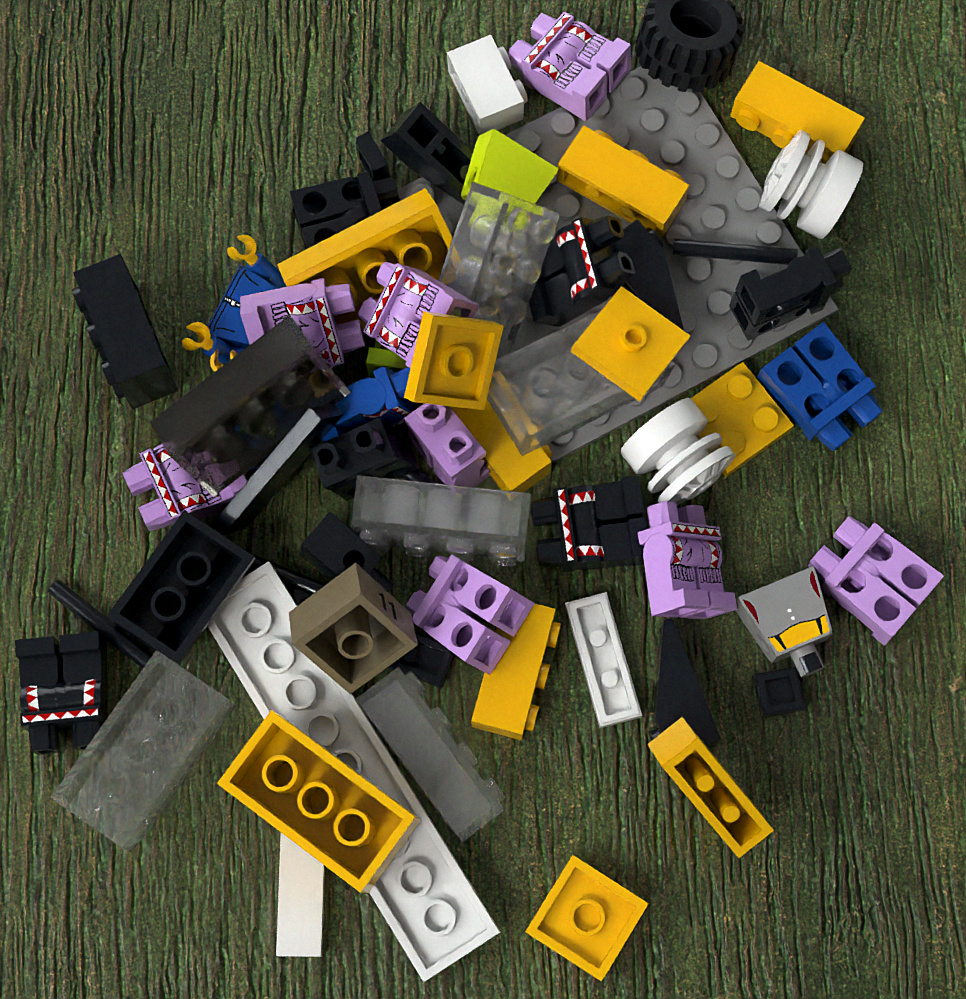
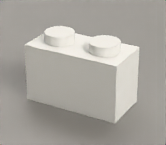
[447,35,528,135]

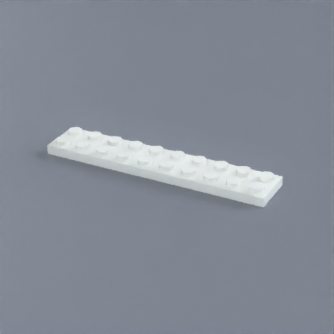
[208,561,501,982]

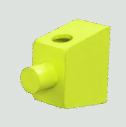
[461,129,559,237]

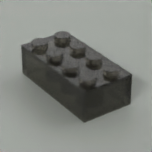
[150,315,351,497]

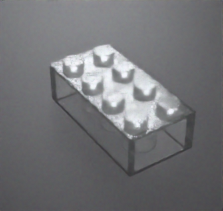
[438,182,560,373]
[487,310,675,456]
[351,475,531,566]
[50,650,235,852]

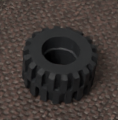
[635,0,744,92]

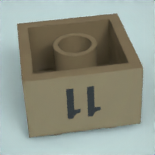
[289,563,418,694]

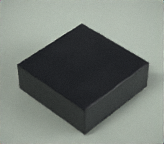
[355,132,389,179]
[752,666,806,719]

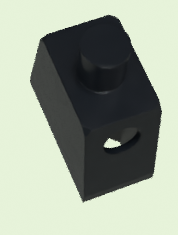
[299,511,394,592]

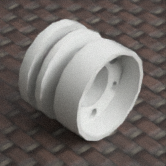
[759,130,863,239]
[621,398,736,506]

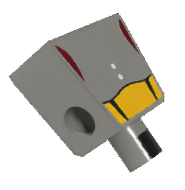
[735,566,832,678]

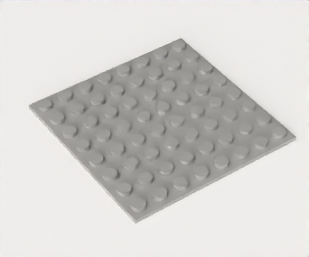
[397,66,839,464]

